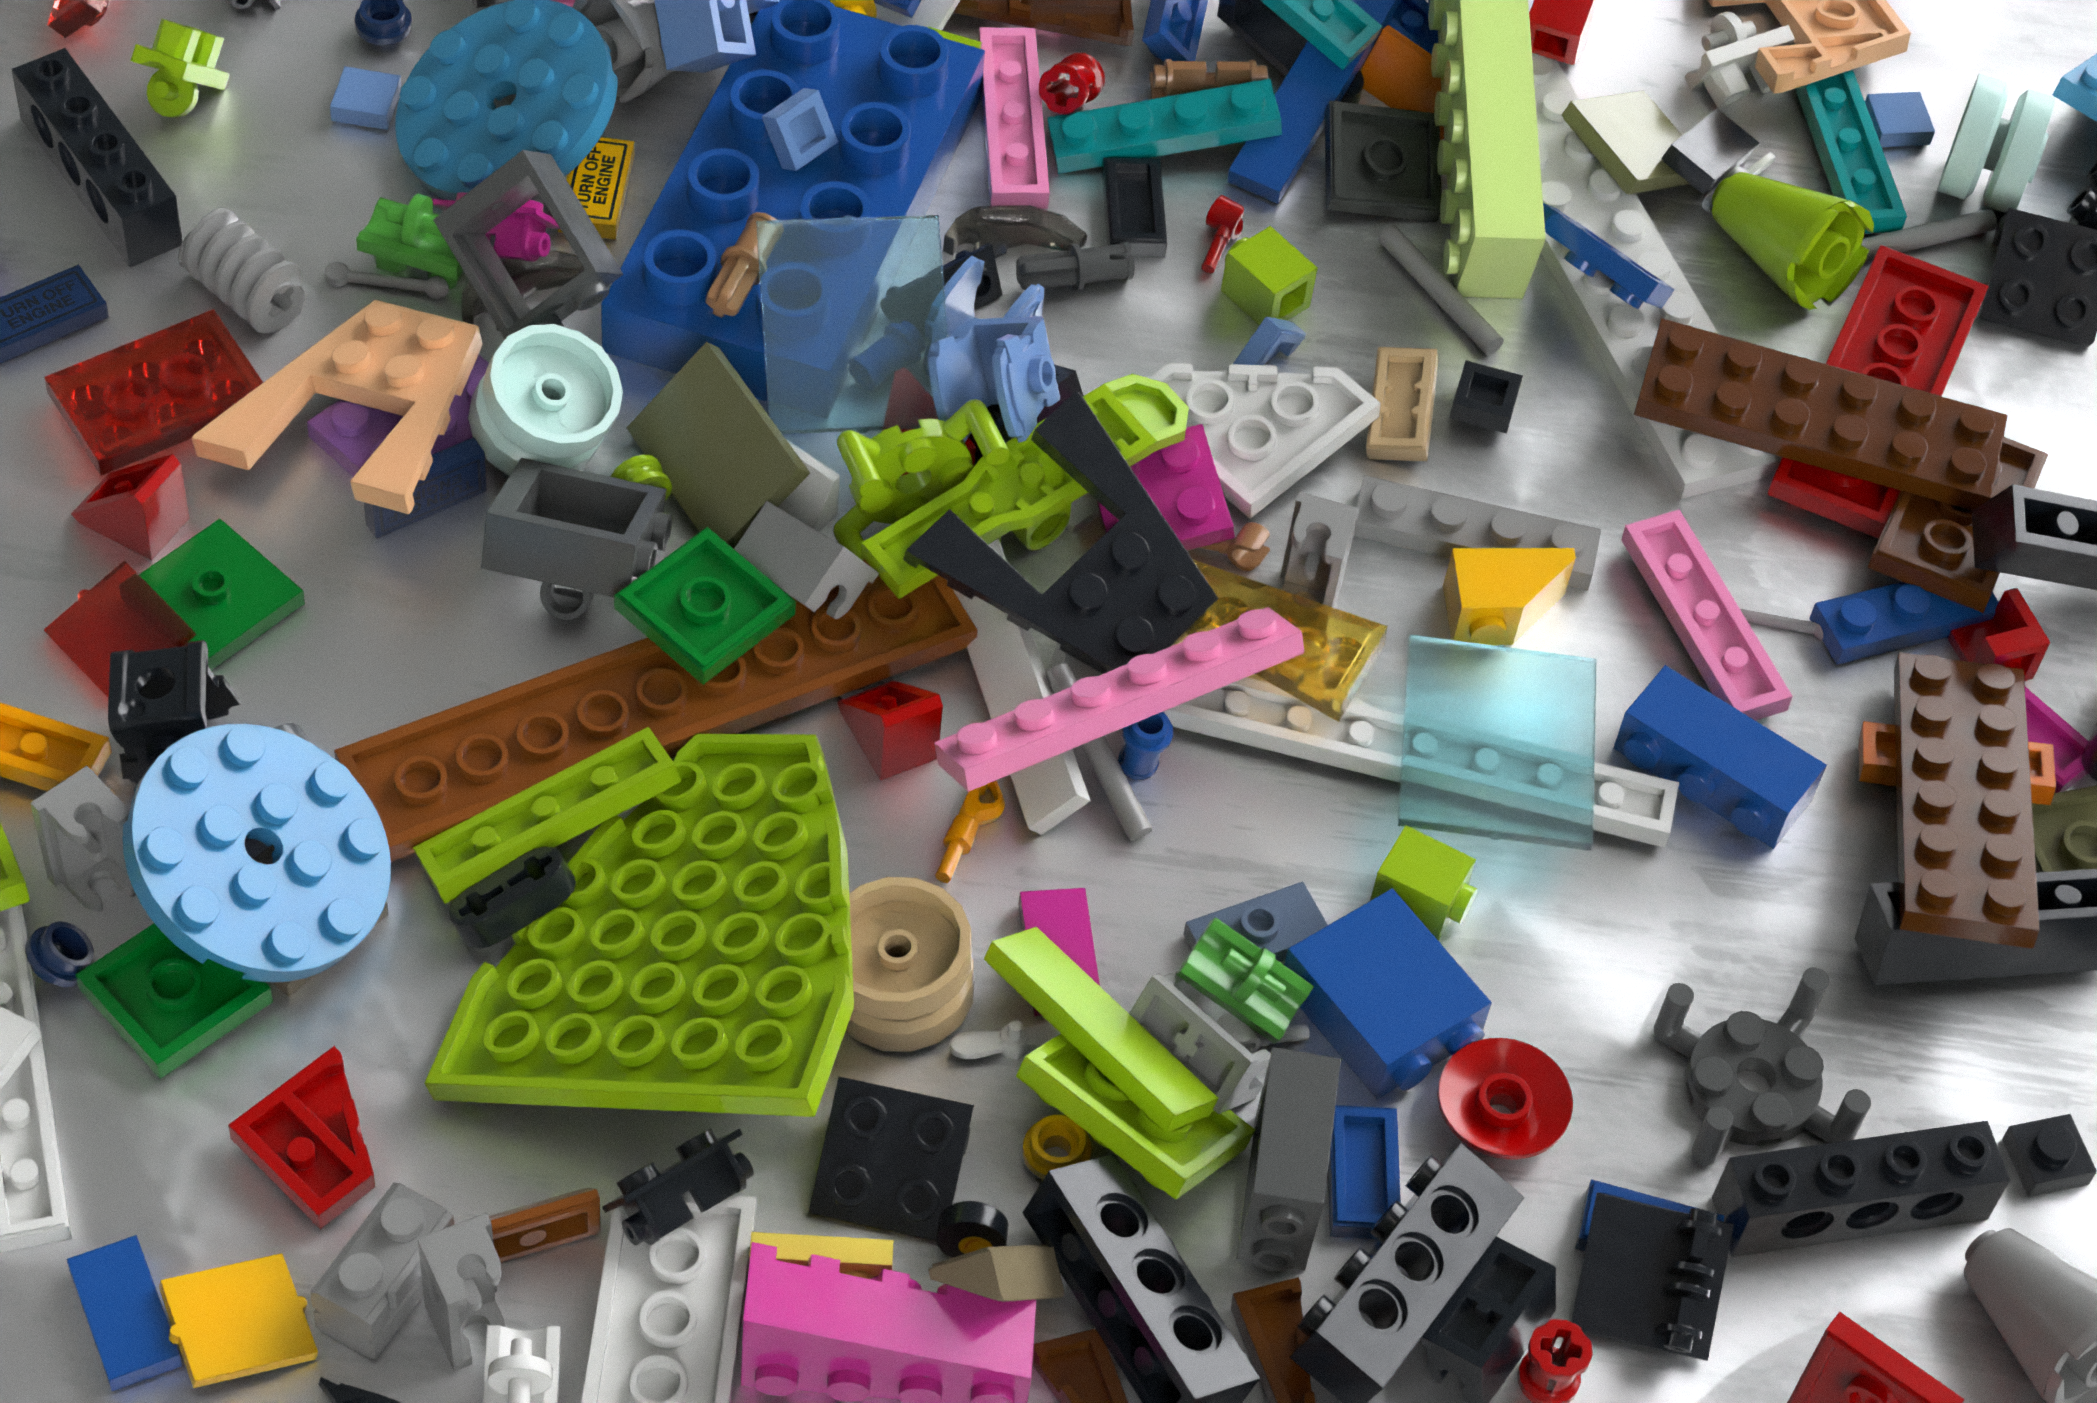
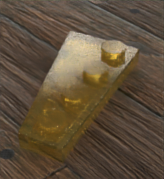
[1187,560,1388,722]

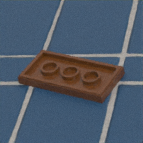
[1867,437,2048,613]

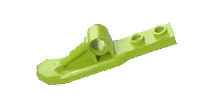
[862,373,1189,599]

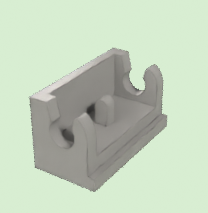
[1277,491,1360,636]
[734,501,879,619]
[30,766,136,912]
[1129,972,1271,1114]
[418,1212,505,1371]

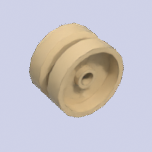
[846,877,975,1052]

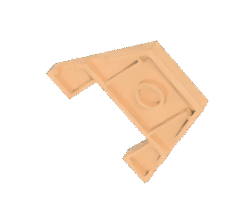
[1707,0,1911,94]

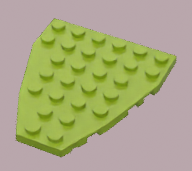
[424,734,854,1117]

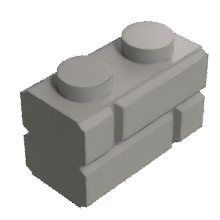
[310,1182,455,1361]

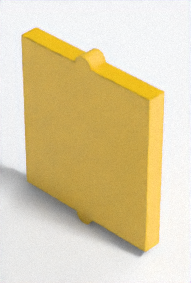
[159,1253,318,1389]

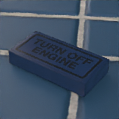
[0,264,109,364]
[364,438,487,539]

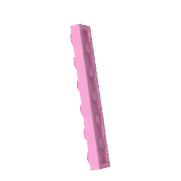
[934,607,1304,792]

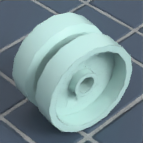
[1937,73,2056,213]
[468,324,623,476]

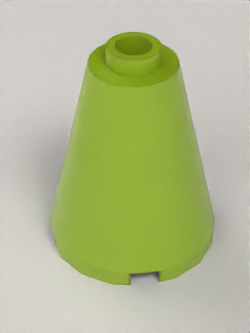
[1712,172,1874,310]

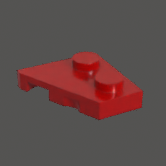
[228,1046,375,1230]

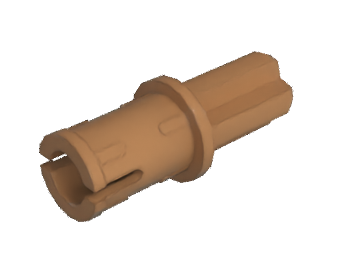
[705,212,784,318]

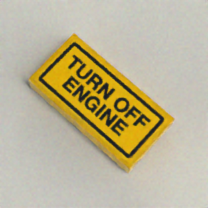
[558,137,635,240]

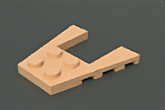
[191,300,483,514]

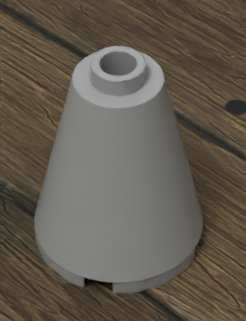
[572,0,673,103]
[1964,1228,2097,1403]

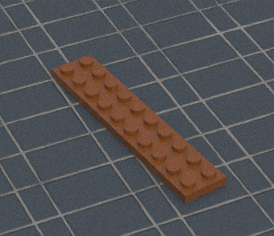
[334,559,978,862]

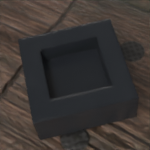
[1449,360,1523,434]
[2002,1114,2097,1197]

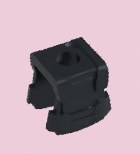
[108,640,240,785]

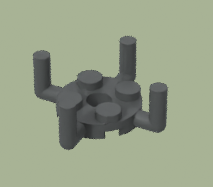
[1654,967,1871,1165]

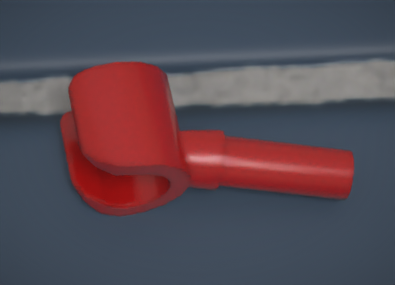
[1201,195,1244,274]

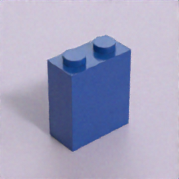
[1284,888,1492,1100]

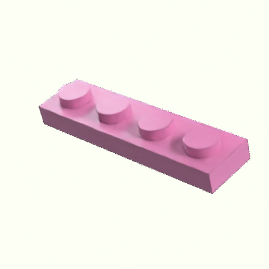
[978,27,1050,209]
[1621,509,1793,721]

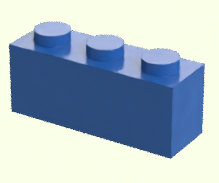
[1613,665,1827,849]

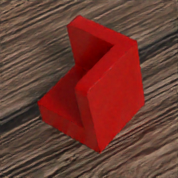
[1948,588,2051,681]

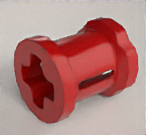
[1039,53,1105,114]
[1517,1319,1593,1403]

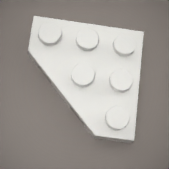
[1149,363,1381,519]

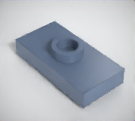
[1183,881,1328,962]

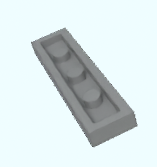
[1353,475,1601,590]

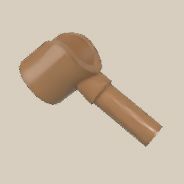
[1199,522,1270,571]

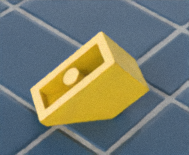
[1443,548,1576,647]

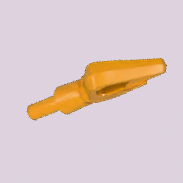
[935,781,1005,883]

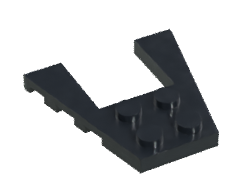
[903,390,1219,674]

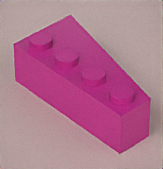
[741,1242,1036,1403]

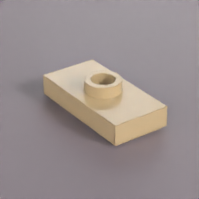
[1366,347,1439,462]

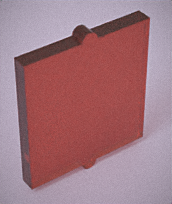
[44,560,196,698]

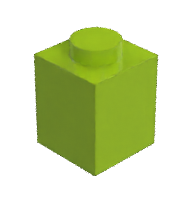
[1221,226,1318,325]
[1370,825,1478,941]

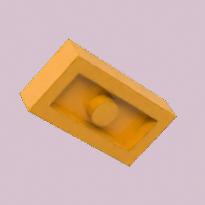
[0,703,112,791]

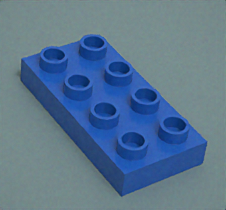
[601,0,985,420]

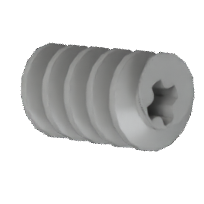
[178,208,305,334]

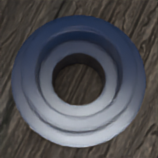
[355,0,412,45]
[25,921,94,987]

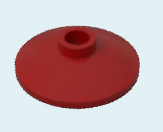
[1437,1038,1573,1160]

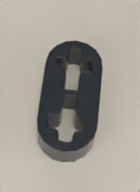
[449,846,576,949]

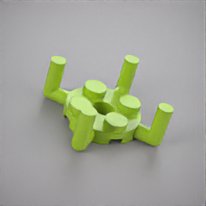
[833,399,1009,560]

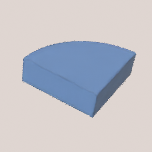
[1233,317,1306,365]

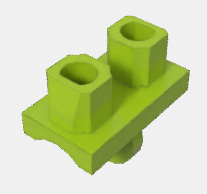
[130,18,230,118]

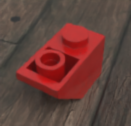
[1529,0,1596,66]

